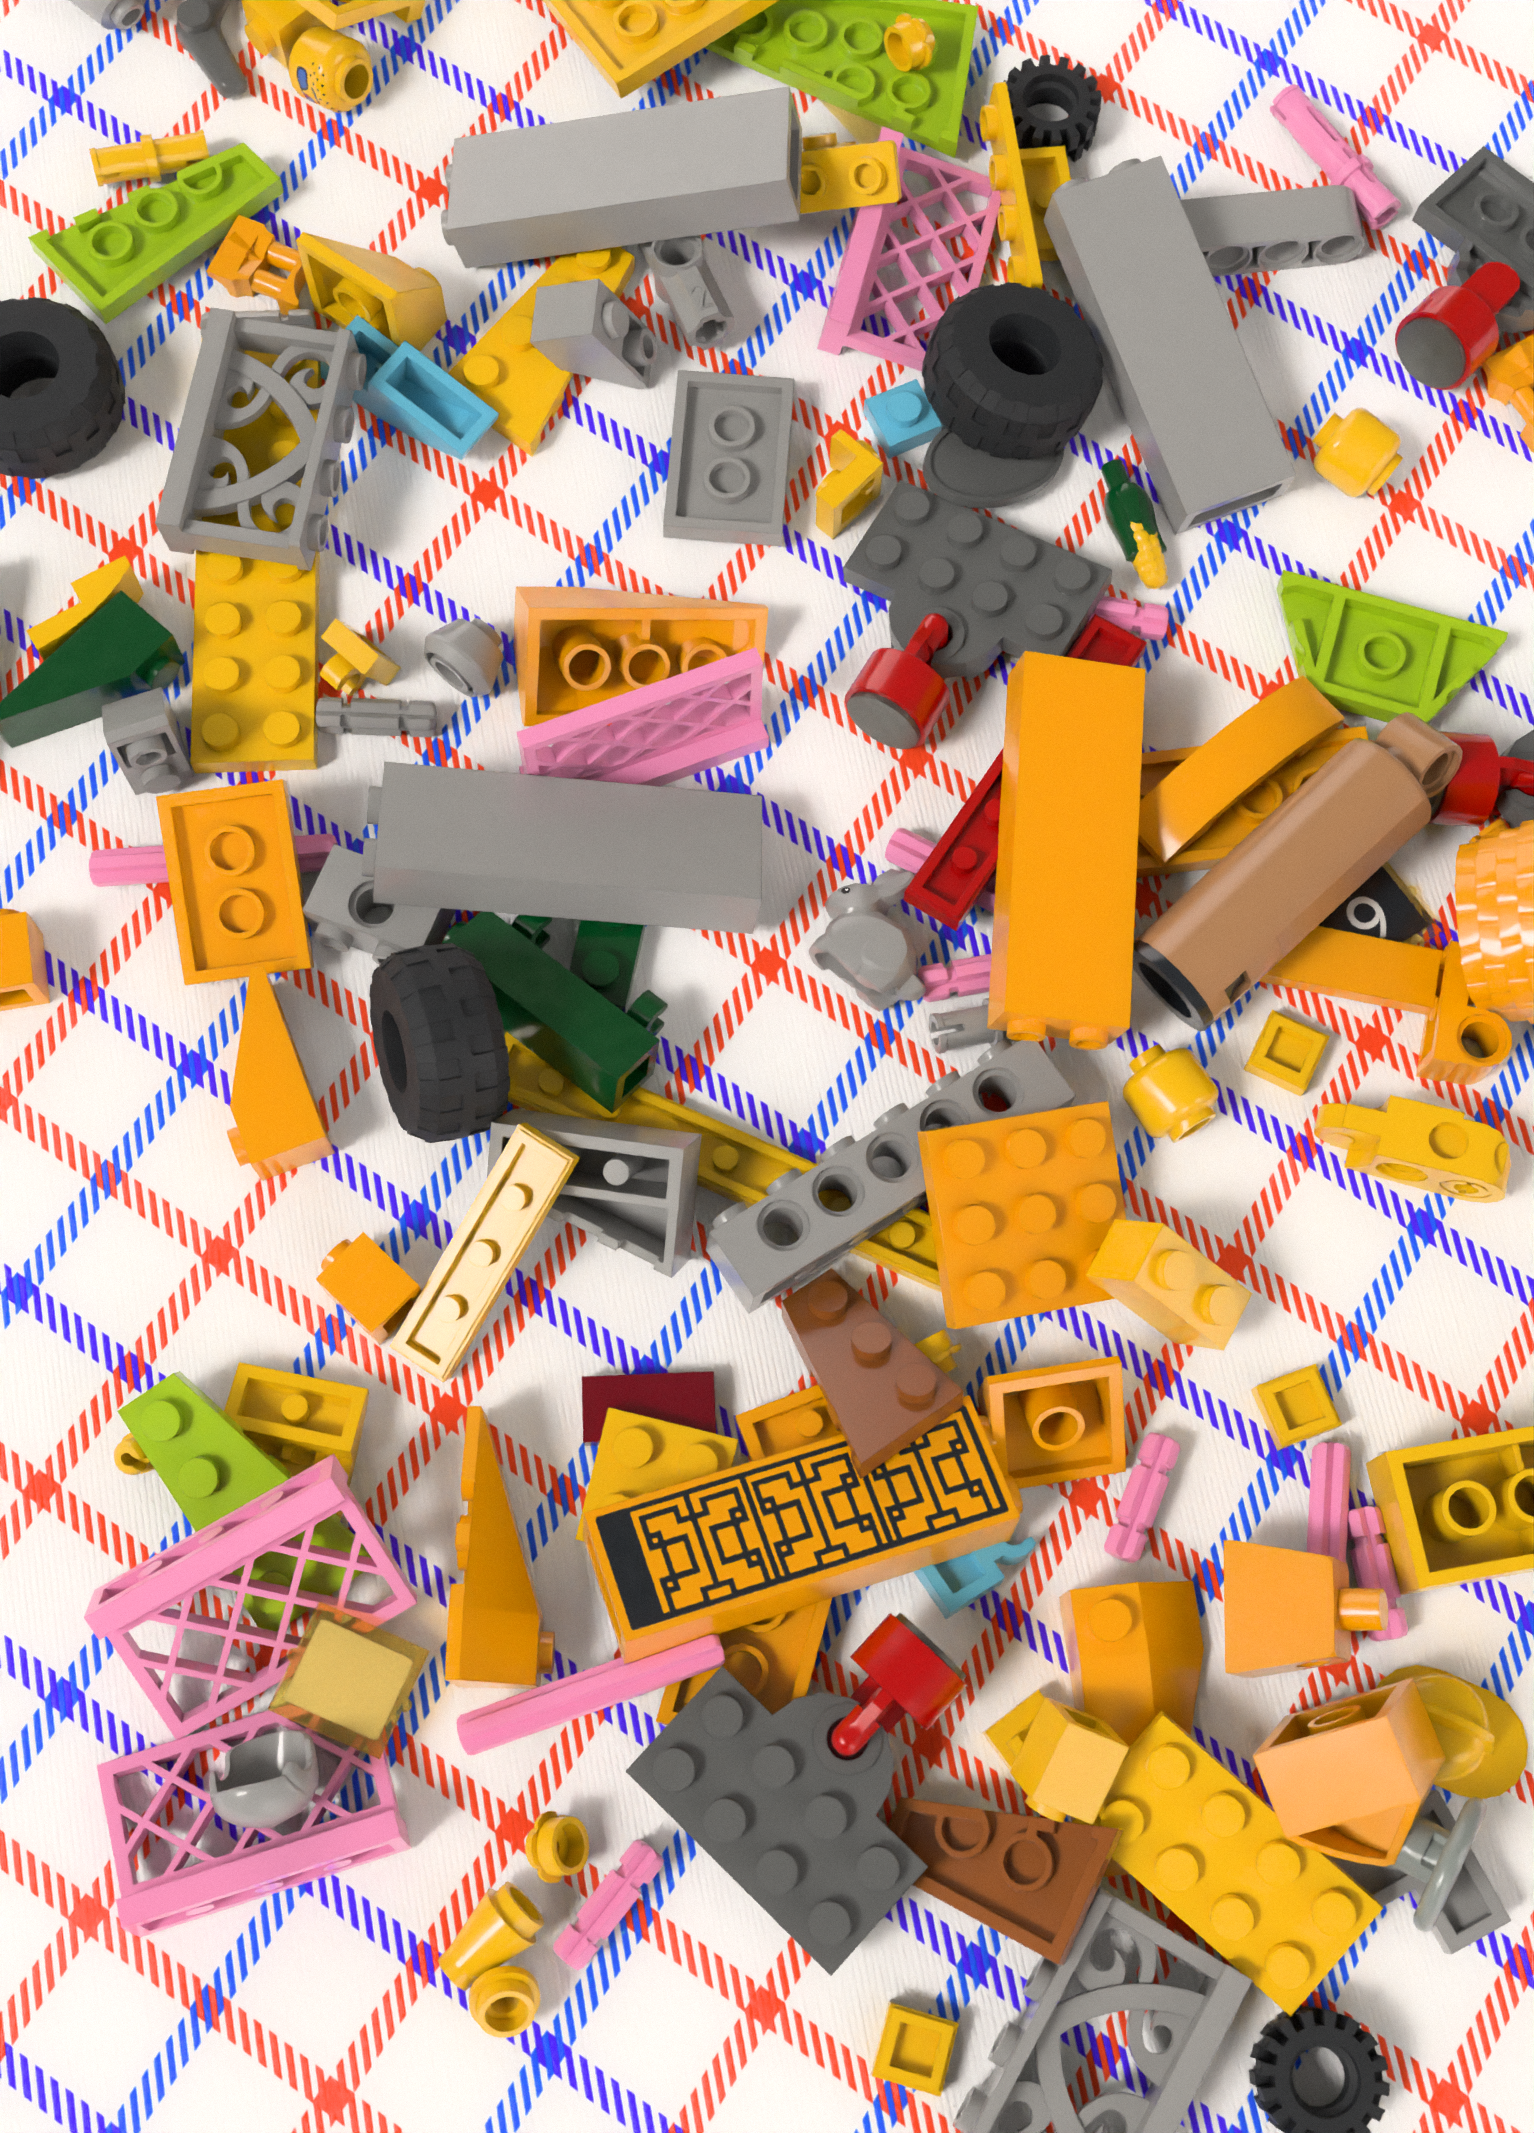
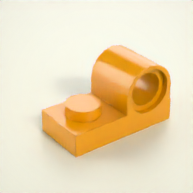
[1416,940,1512,1085]

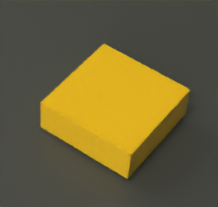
[1243,1010,1330,1097]
[1251,1364,1342,1451]
[870,2001,959,2097]

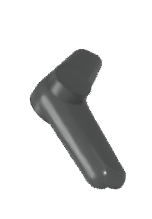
[176,0,248,98]

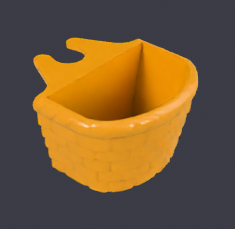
[1455,820,1534,1024]

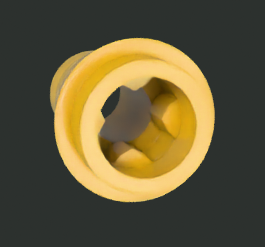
[438,1882,544,1991]

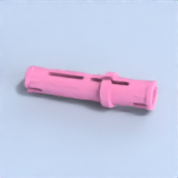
[1269,84,1401,230]

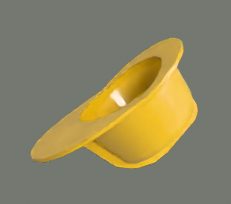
[1375,1665,1528,1799]

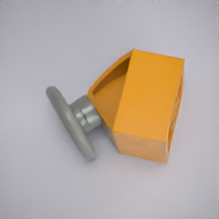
[1253,1678,1487,1932]

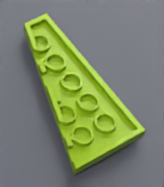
[704,0,978,158]

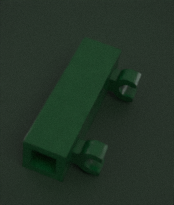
[442,911,668,1113]

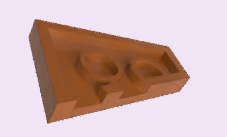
[781,1268,964,1479]
[888,1797,1123,1965]

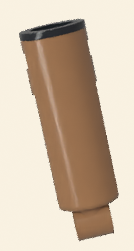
[1133,712,1463,1032]

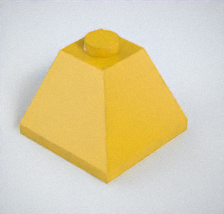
[296,232,447,351]

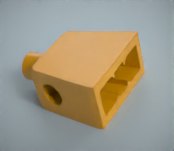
[1223,1540,1388,1678]

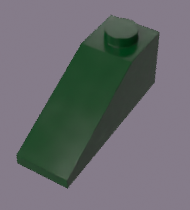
[0,590,185,748]

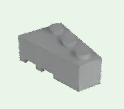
[487,1108,702,1278]

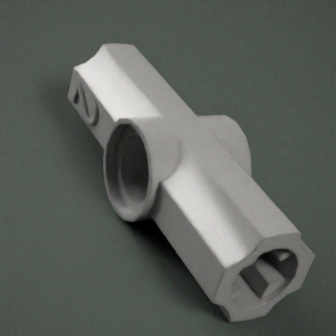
[638,235,735,351]

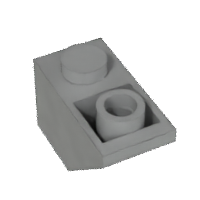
[530,279,657,389]
[101,687,195,795]

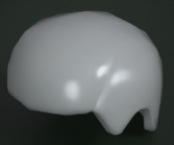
[209,1730,320,1828]

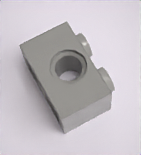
[303,844,456,965]

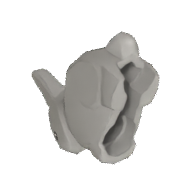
[808,869,926,1012]

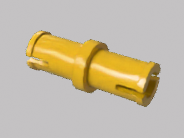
[89,130,209,187]

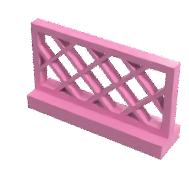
[817,126,1001,371]
[516,647,769,786]
[84,1454,418,1740]
[96,1703,412,1938]

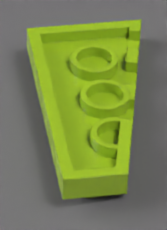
[28,142,284,325]
[117,1371,371,1632]

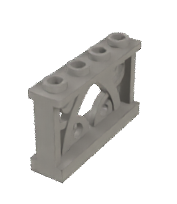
[155,307,367,571]
[953,1887,1253,2133]

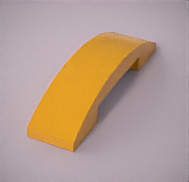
[1138,675,1345,867]

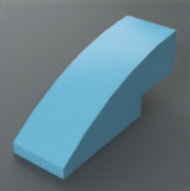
[321,315,499,460]

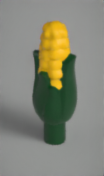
[1101,459,1168,589]

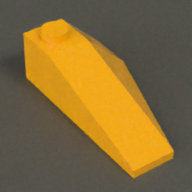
[513,586,768,726]
[445,1406,555,1689]
[1059,1581,1204,1877]

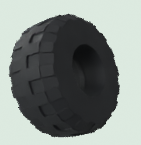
[922,282,1104,460]
[0,297,125,479]
[369,943,510,1143]

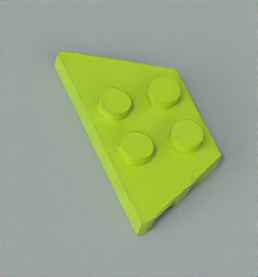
[1276,570,1508,724]

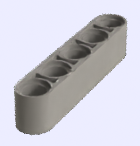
[1180,185,1365,277]

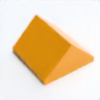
[976,1356,1126,1489]

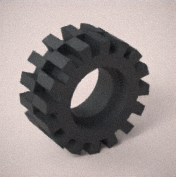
[1004,55,1102,162]
[1249,2006,1390,2133]

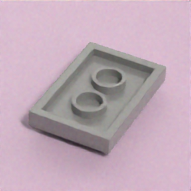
[663,370,794,546]

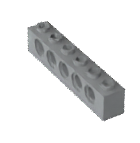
[705,1039,1077,1314]

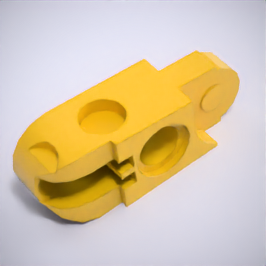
[1314,1095,1511,1203]

